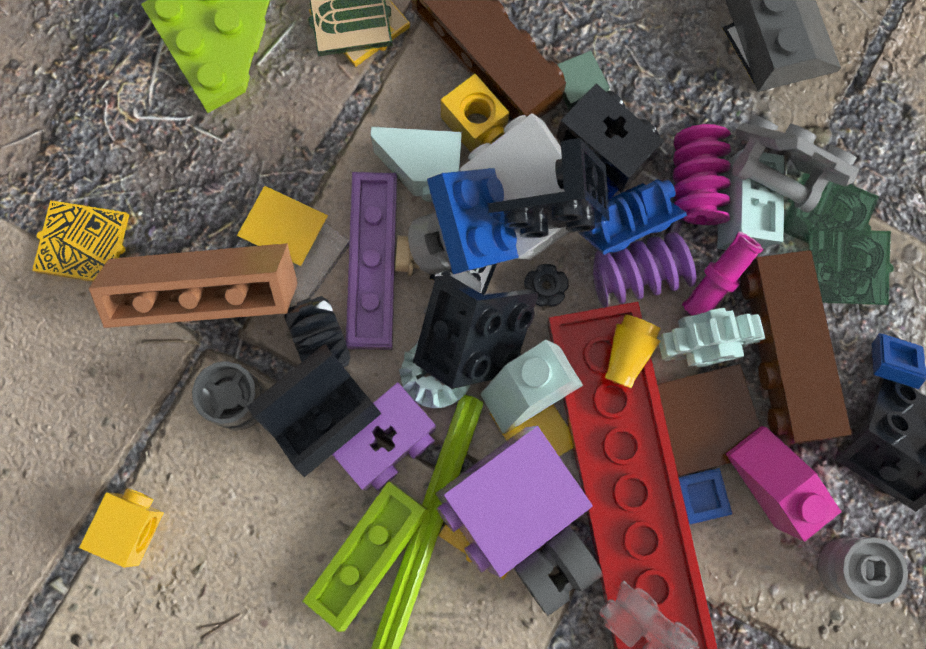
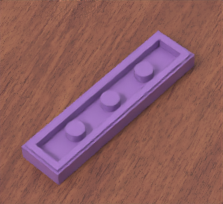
[346,172,397,350]

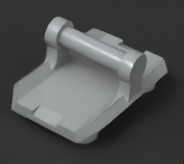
[732,115,859,213]

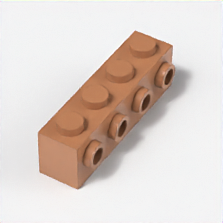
[89,243,298,328]

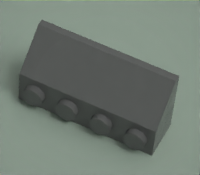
[725,0,841,92]

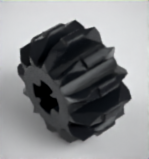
[284,296,350,367]

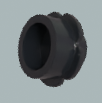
[524,263,569,307]

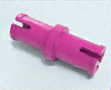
[682,231,763,316]

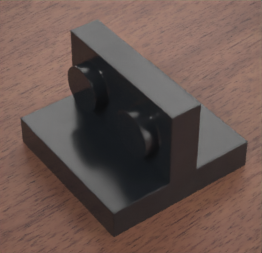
[247,344,382,477]

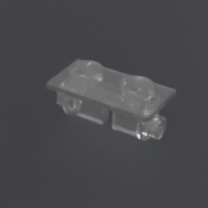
[599,580,700,649]

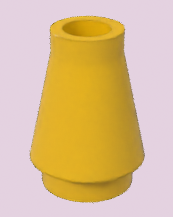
[605,315,661,388]

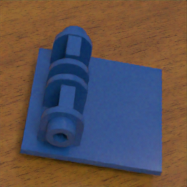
[578,179,687,255]

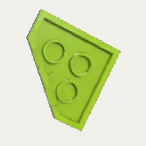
[141,0,270,113]

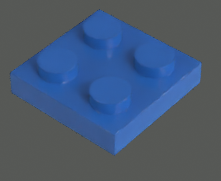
[427,168,519,275]

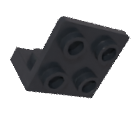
[487,138,610,238]
[413,275,538,389]
[835,377,926,512]

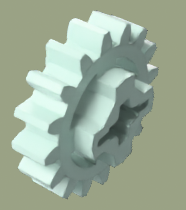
[657,308,765,367]

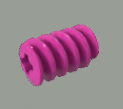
[673,124,731,225]

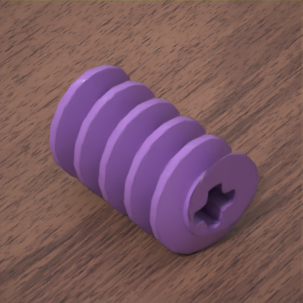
[593,232,697,307]

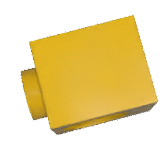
[440,74,509,152]
[79,488,164,568]

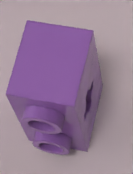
[332,382,436,491]

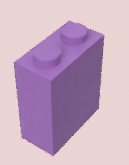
[435,426,593,578]

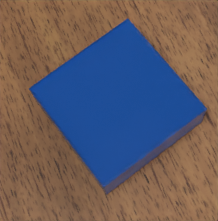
[872,333,926,389]
[679,468,732,525]

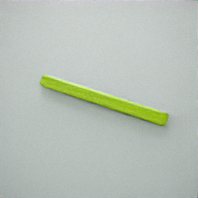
[371,395,483,649]

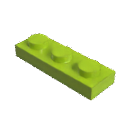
[302,481,430,632]

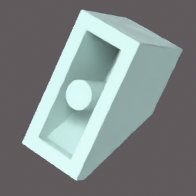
[371,127,461,203]
[481,340,583,434]

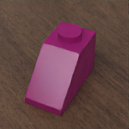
[726,426,841,542]

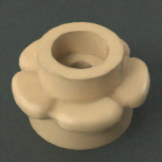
[394,235,420,276]

